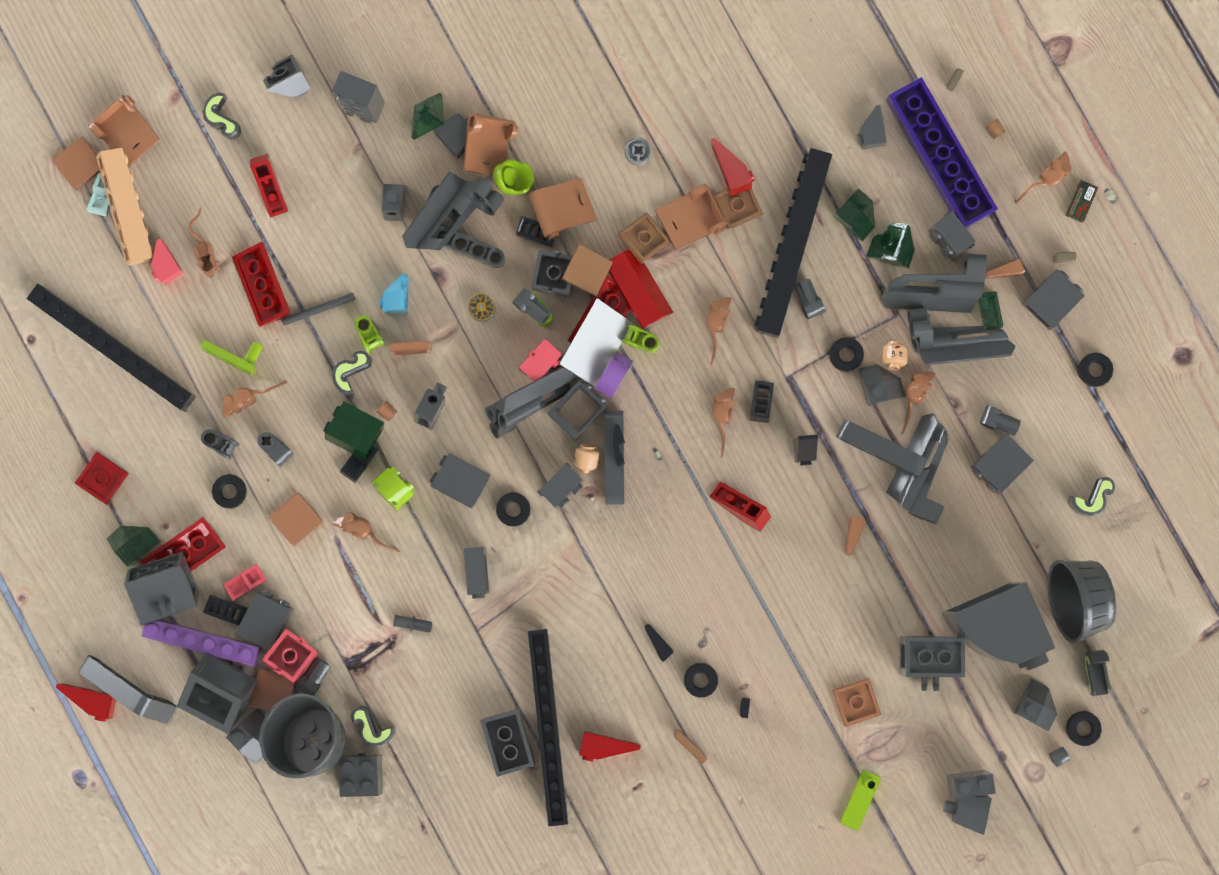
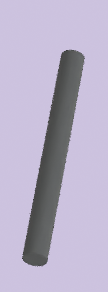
[281,293,356,326]

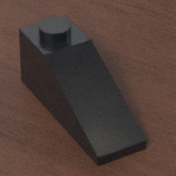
[793,434,818,466]

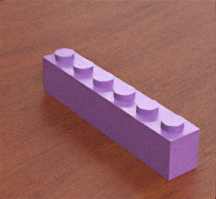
[141,619,262,666]

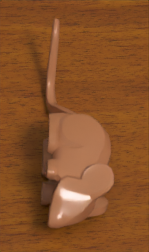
[1015,151,1072,204]
[188,207,218,278]
[706,297,732,365]
[901,372,935,435]
[222,381,287,418]
[712,388,735,458]
[333,513,400,552]

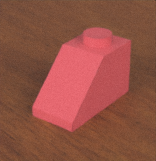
[151,239,184,285]

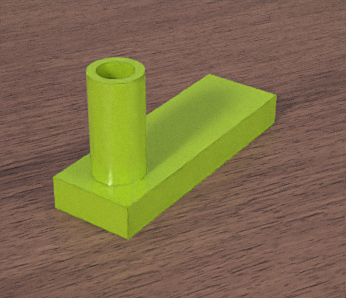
[201,340,264,377]
[840,769,881,831]

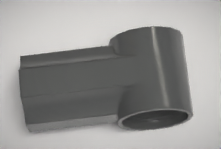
[795,279,826,320]
[512,288,552,325]
[979,405,1021,436]
[295,657,331,695]

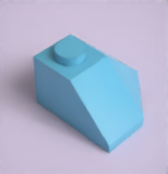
[380,273,408,314]

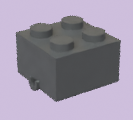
[929,211,976,261]
[531,250,572,298]
[537,462,583,508]
[339,753,383,797]

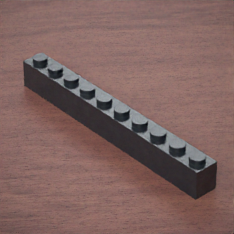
[754,148,833,338]
[26,283,196,412]
[528,629,568,827]

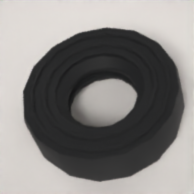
[829,337,864,372]
[1078,352,1114,387]
[212,474,247,509]
[496,492,531,527]
[684,663,718,698]
[1066,711,1102,746]

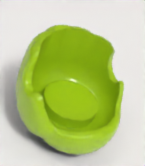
[493,159,535,195]

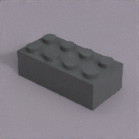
[332,70,385,124]

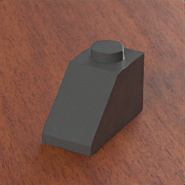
[857,105,887,150]

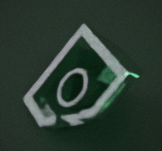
[411,93,444,140]
[834,188,875,242]
[867,223,915,268]
[106,526,161,567]

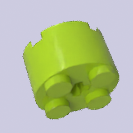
[371,466,414,511]

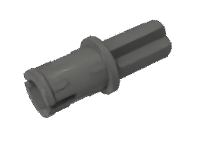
[393,614,432,633]

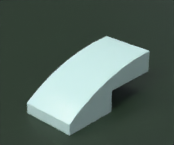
[87,173,110,217]

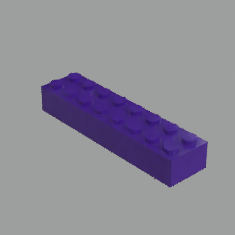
[886,77,998,228]

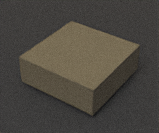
[947,68,964,91]
[1053,252,1076,263]

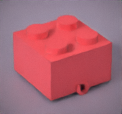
[518,339,562,382]
[262,629,318,687]

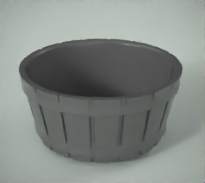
[1048,559,1116,643]
[259,693,345,779]

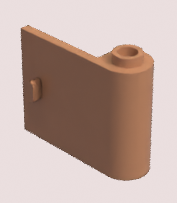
[88,95,160,168]
[463,112,518,176]
[528,178,598,240]
[655,184,727,251]

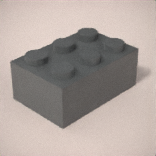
[481,708,535,777]

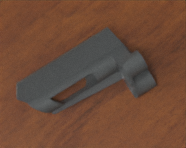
[402,172,504,250]
[881,254,987,313]
[908,308,1015,366]
[485,366,578,438]
[886,413,949,524]

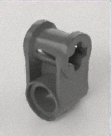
[201,429,240,460]
[258,432,294,467]

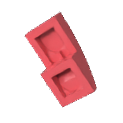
[223,564,267,602]

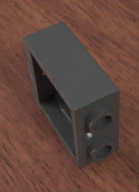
[547,381,607,441]
[464,547,489,599]

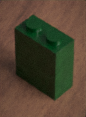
[323,401,384,460]

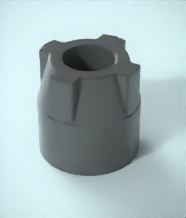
[1049,747,1070,767]

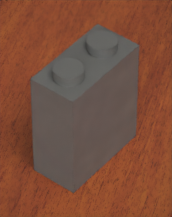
[1022,269,1085,331]
[971,433,1034,494]
[430,453,491,509]
[235,590,293,651]
[947,770,996,799]

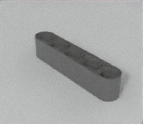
[604,411,624,505]
[836,420,928,477]

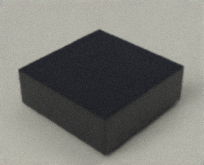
[739,697,750,718]

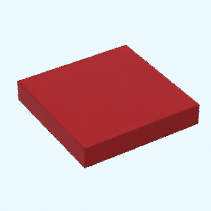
[75,452,129,505]

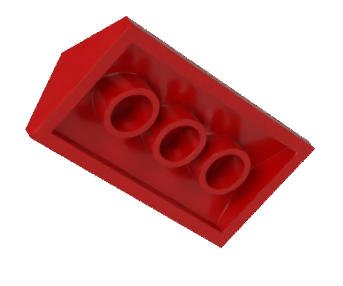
[232,242,290,327]
[608,250,674,329]
[567,275,630,343]
[139,517,226,571]

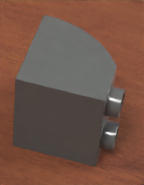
[942,582,1055,670]

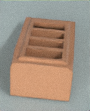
[985,259,1025,279]
[845,514,866,556]

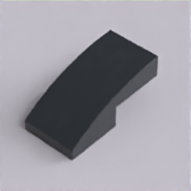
[613,424,625,467]
[340,446,379,483]

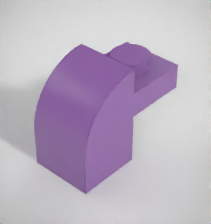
[595,352,633,399]

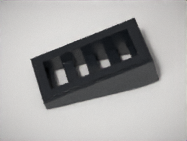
[516,216,556,248]
[750,380,774,423]
[203,595,248,625]
[645,623,674,662]

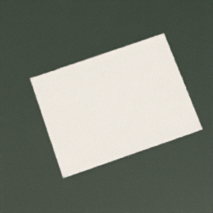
[560,299,633,387]

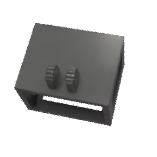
[124,552,199,625]
[900,636,965,691]
[177,653,258,734]

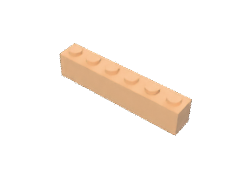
[96,148,154,266]

